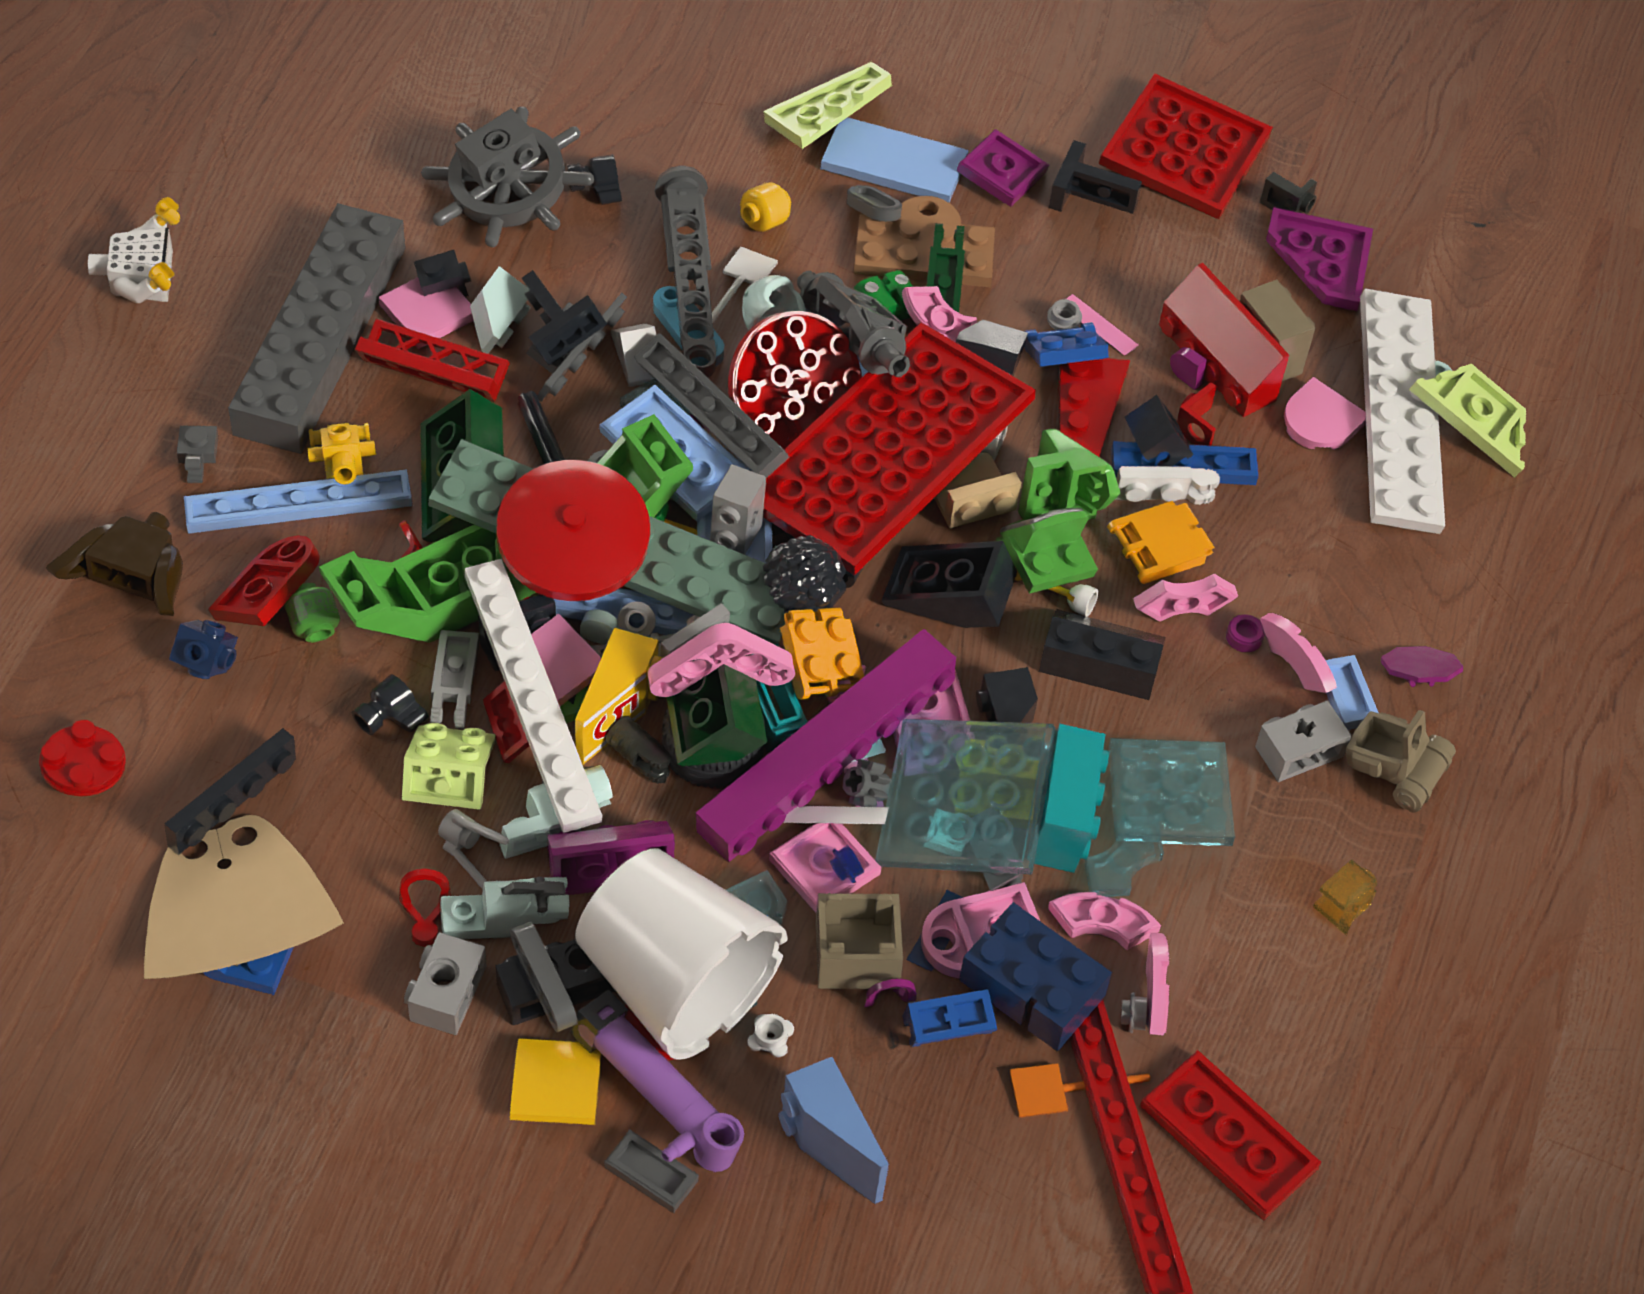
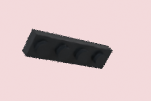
[164,728,296,855]

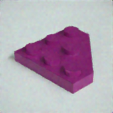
[1266,207,1373,311]

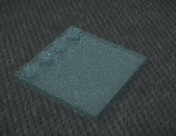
[875,719,1057,875]

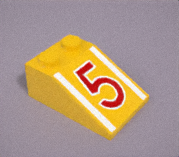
[575,628,663,765]

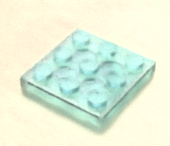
[1108,738,1235,846]

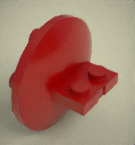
[728,311,862,449]

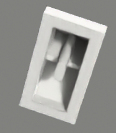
[611,324,657,387]

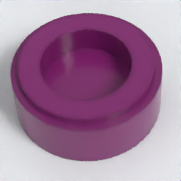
[1226,614,1265,652]

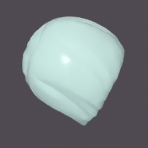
[742,275,806,331]

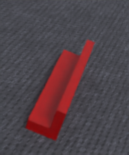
[355,319,510,402]

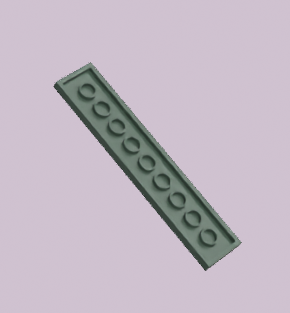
[429,439,785,647]

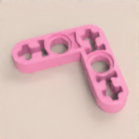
[647,623,795,697]

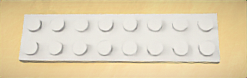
[1360,289,1445,534]

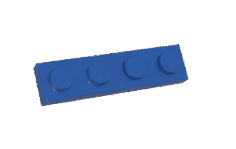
[1111,441,1258,485]

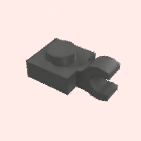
[177,426,218,483]

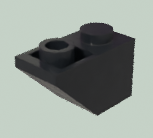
[976,667,1038,746]

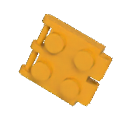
[1107,500,1214,584]
[780,607,864,699]

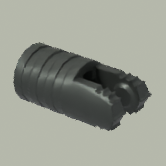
[606,716,672,784]

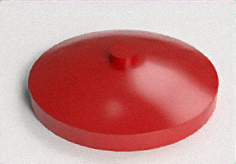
[497,460,650,601]

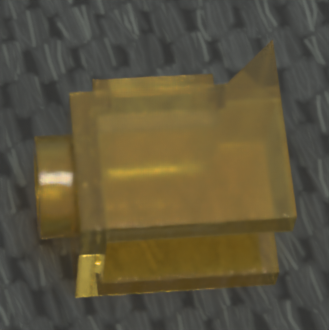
[1313,859,1377,936]

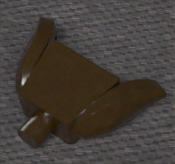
[46,512,183,616]

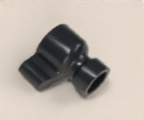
[567,154,622,205]
[351,674,429,735]

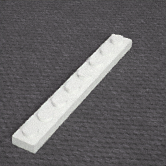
[465,559,602,833]

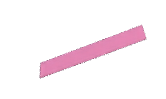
[1066,294,1138,356]

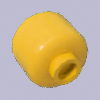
[740,182,791,232]

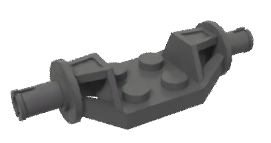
[797,270,910,377]

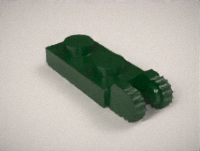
[926,223,965,313]

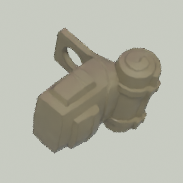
[1346,710,1456,812]

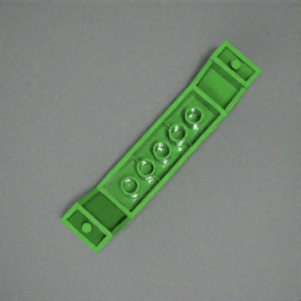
[319,414,693,643]

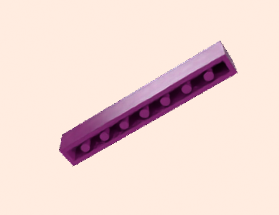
[696,629,956,862]

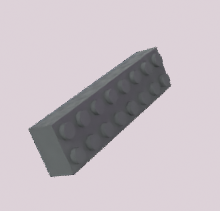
[228,203,406,454]

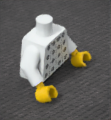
[88,197,180,304]

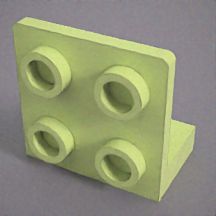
[402,723,495,810]

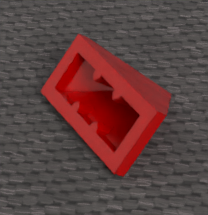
[483,681,530,763]

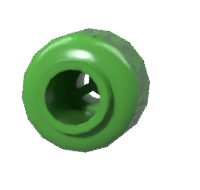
[285,583,340,642]

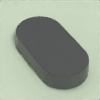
[846,185,902,222]

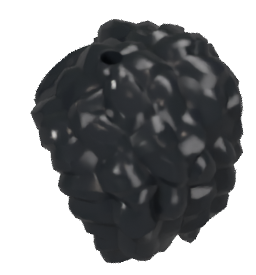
[763,535,846,614]

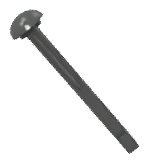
[654,165,716,378]

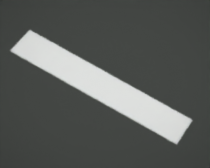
[783,806,889,824]

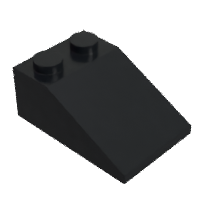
[881,541,1017,628]

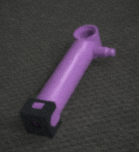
[571,989,744,1172]

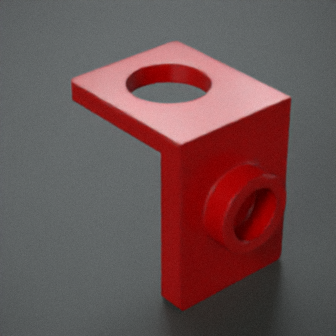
[1177,382,1217,446]

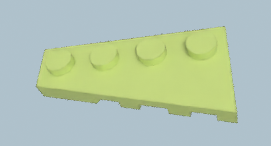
[763,62,892,149]

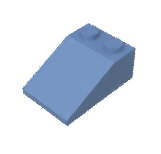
[779,1057,889,1204]

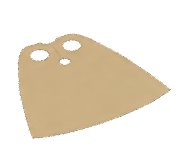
[144,815,343,979]

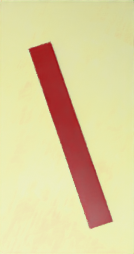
[1070,1000,1194,1294]

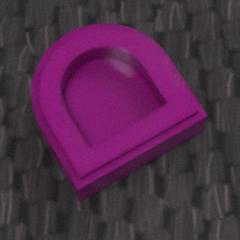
[1170,347,1206,390]

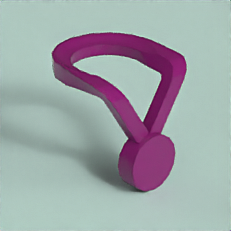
[864,979,917,1007]

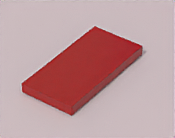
[1140,1050,1322,1221]

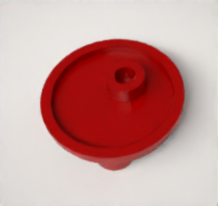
[39,720,126,796]

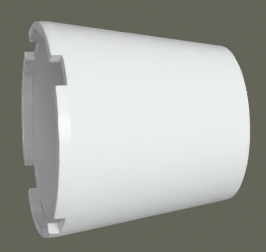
[576,849,787,1060]

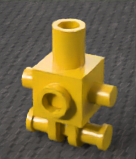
[307,423,376,484]

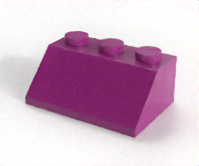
[547,820,675,895]

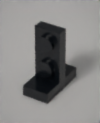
[1049,140,1142,214]
[522,270,607,365]

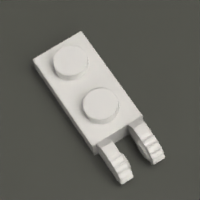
[1115,466,1220,505]

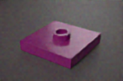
[956,129,1049,207]

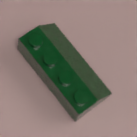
[421,389,504,542]

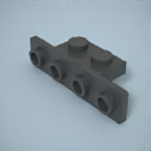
[526,293,627,402]

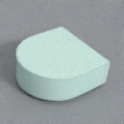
[580,609,619,644]

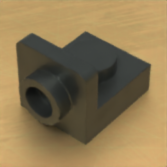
[1259,172,1317,214]

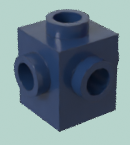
[169,620,238,679]

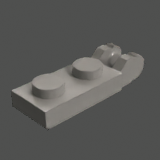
[430,630,480,729]

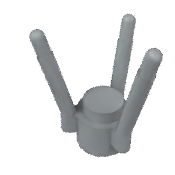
[438,809,509,890]

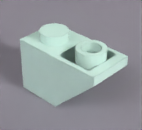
[470,267,531,354]

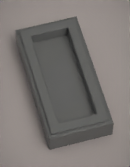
[604,1130,699,1213]

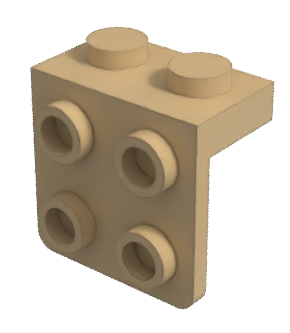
[934,453,1021,528]

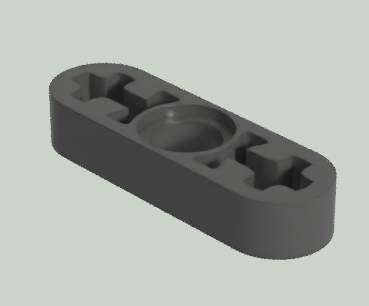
[510,921,577,1032]

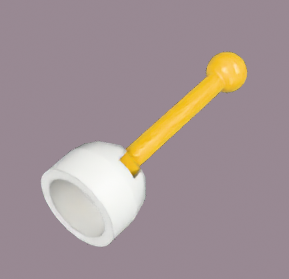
[1015,569,1098,617]

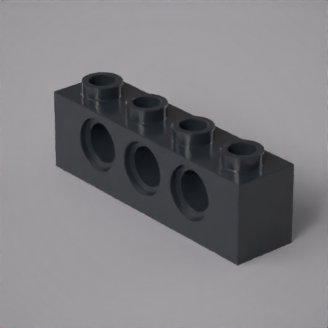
[496,939,615,1026]

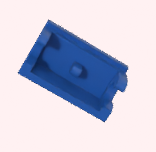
[902,989,998,1047]

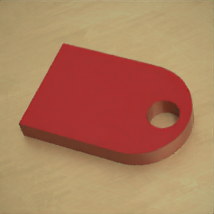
[208,535,320,626]

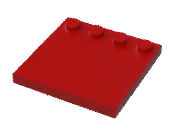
[1098,73,1273,220]

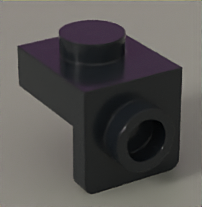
[414,250,472,297]

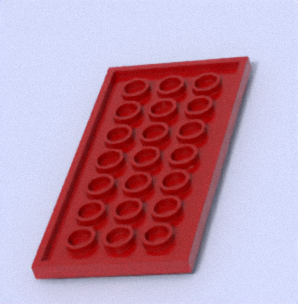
[763,322,1036,576]

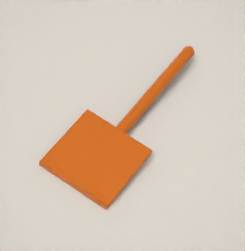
[1009,1063,1151,1118]

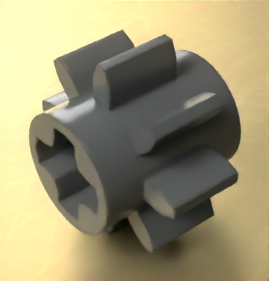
[843,759,892,807]

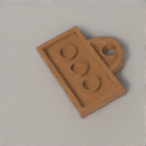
[854,196,995,287]

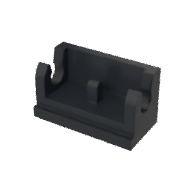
[1125,395,1194,467]

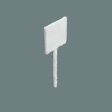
[712,246,778,323]

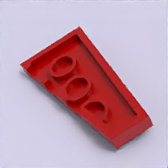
[1058,358,1130,457]

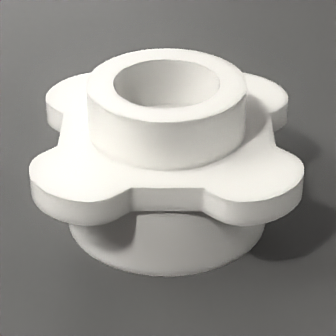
[748,1014,794,1057]

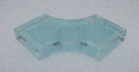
[1085,820,1164,897]

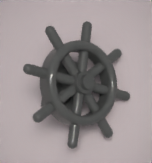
[421,106,594,247]

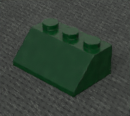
[667,654,767,766]

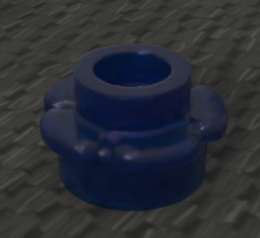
[829,845,864,883]

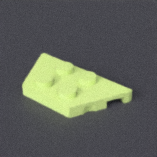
[1409,364,1526,477]

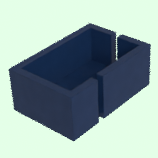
[959,902,1112,1052]

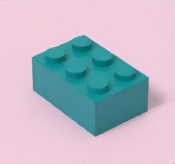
[1028,723,1110,873]

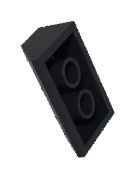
[1039,609,1166,700]

